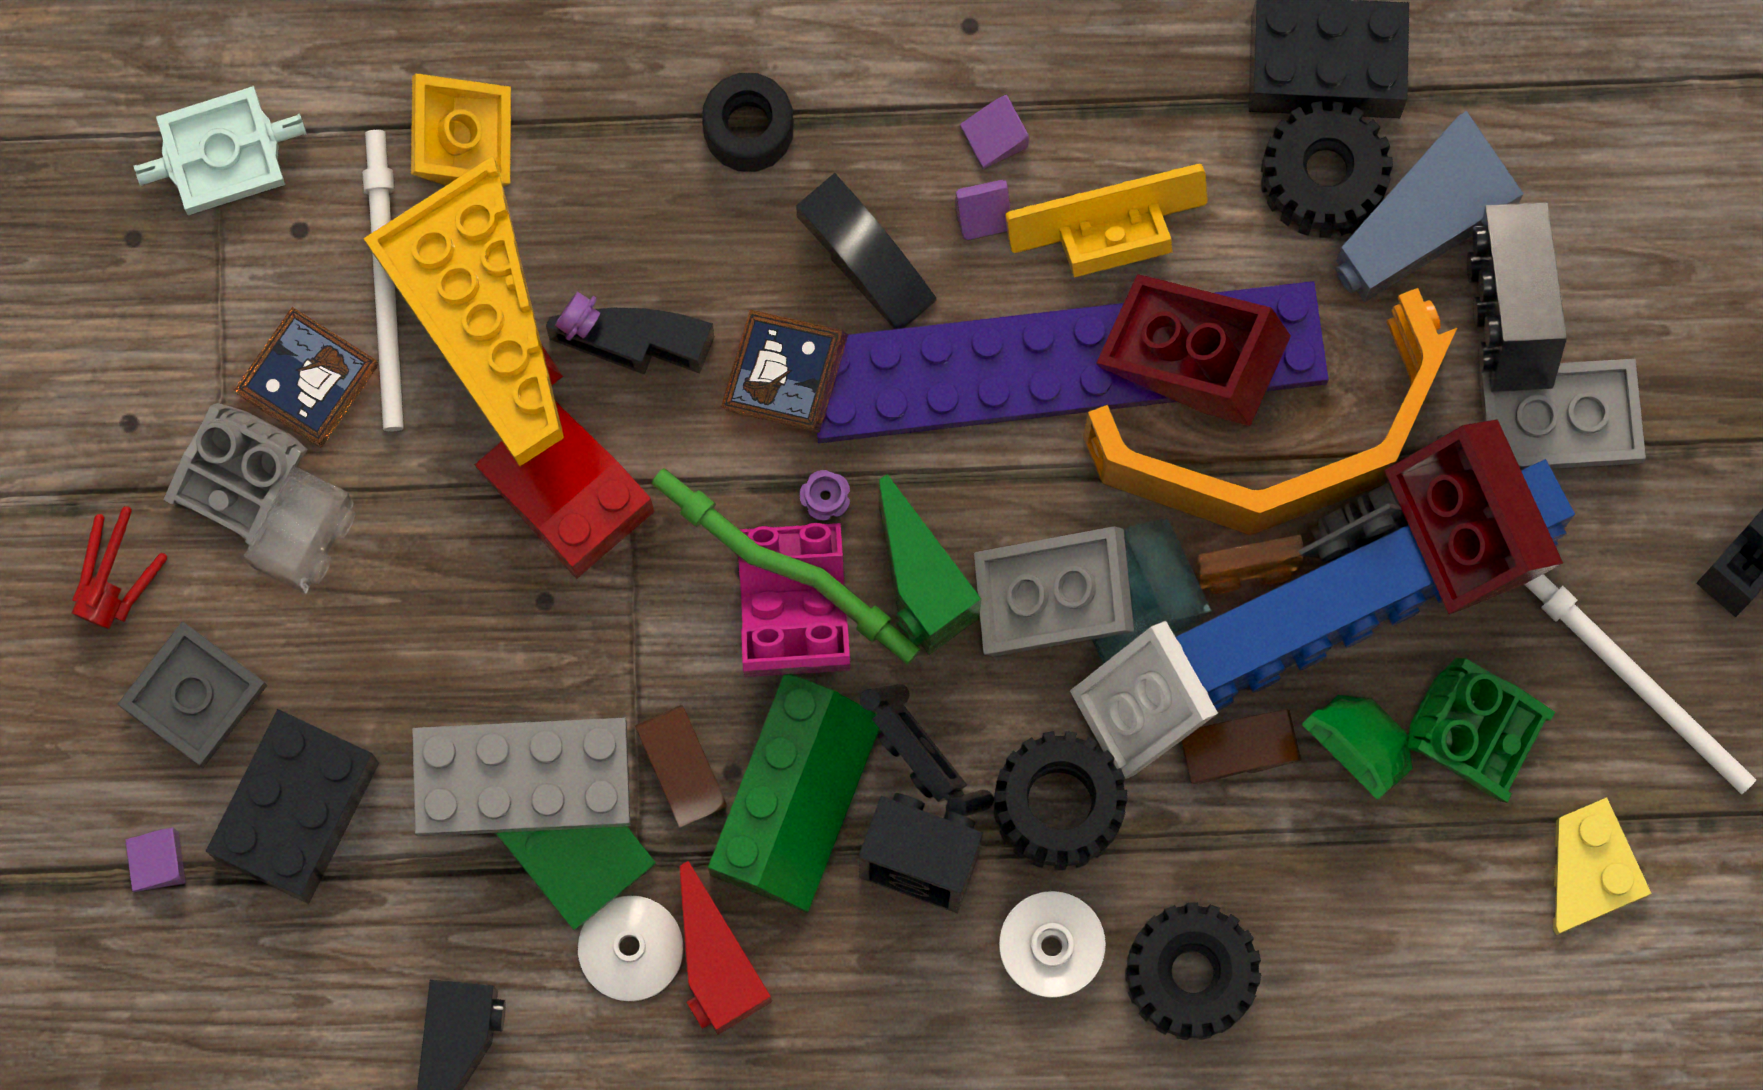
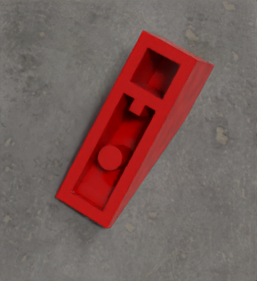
[679,861,772,1035]

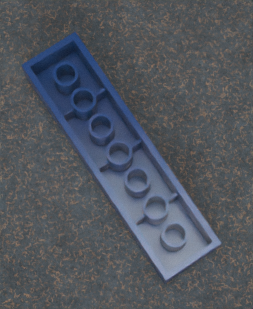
[1175,459,1575,711]

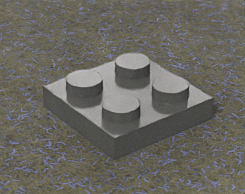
[118,621,267,768]

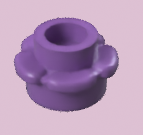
[555,291,600,340]
[800,470,850,521]

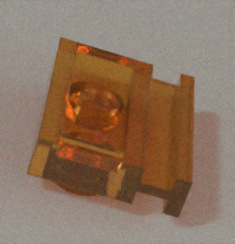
[1193,534,1304,594]

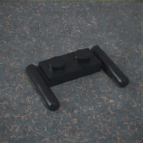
[860,684,994,816]

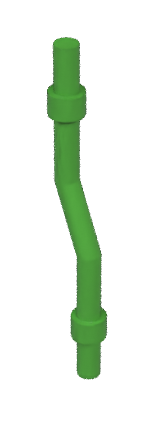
[651,468,921,665]

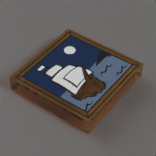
[234,307,379,448]
[721,310,848,433]

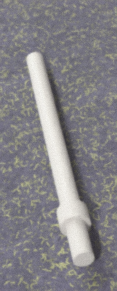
[362,130,404,431]
[1524,574,1756,795]

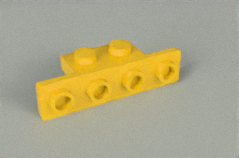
[1005,164,1208,278]

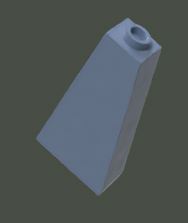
[1336,111,1524,302]

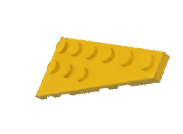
[364,156,564,466]

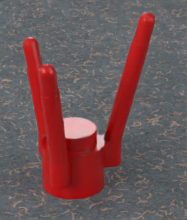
[71,506,167,630]

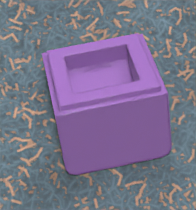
[960,95,1029,169]
[955,179,1011,240]
[125,827,186,892]

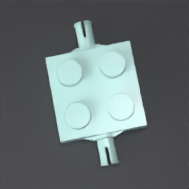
[134,86,307,215]

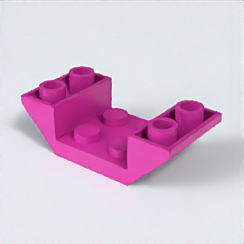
[738,523,850,677]

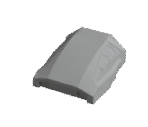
[163,403,308,547]

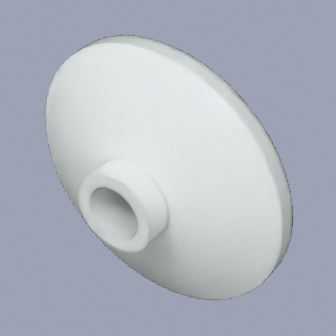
[999,891,1106,998]
[578,896,683,1002]

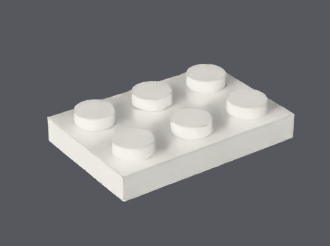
[1070,621,1218,779]

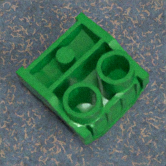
[1408,657,1555,803]
[1302,694,1413,800]

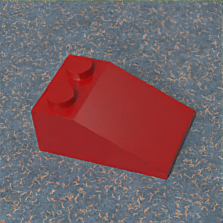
[474,401,654,579]

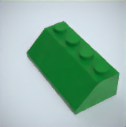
[708,674,879,913]

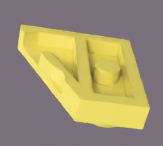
[1553,797,1652,935]

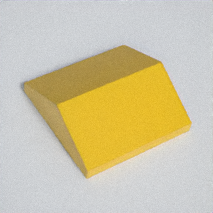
[411,74,511,187]

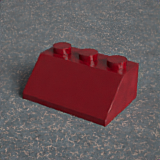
[1384,419,1563,614]

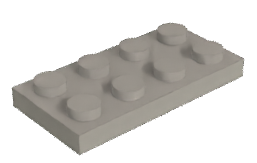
[412,718,631,837]

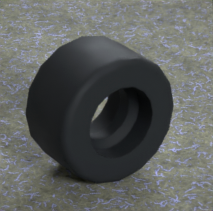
[702,73,794,172]

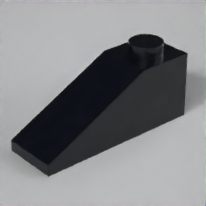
[417,979,506,1090]

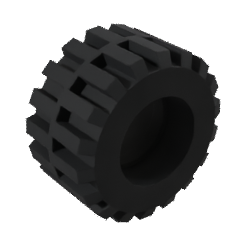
[993,731,1128,870]

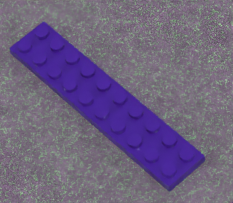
[813,281,1329,443]

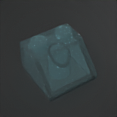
[1092,518,1212,664]

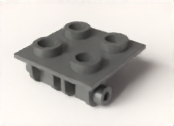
[1298,482,1409,562]

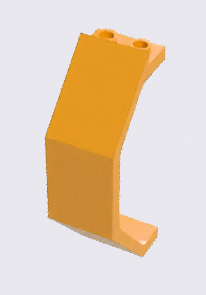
[1083,288,1457,535]

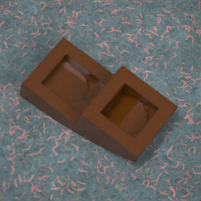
[635,705,727,828]
[1182,709,1301,785]

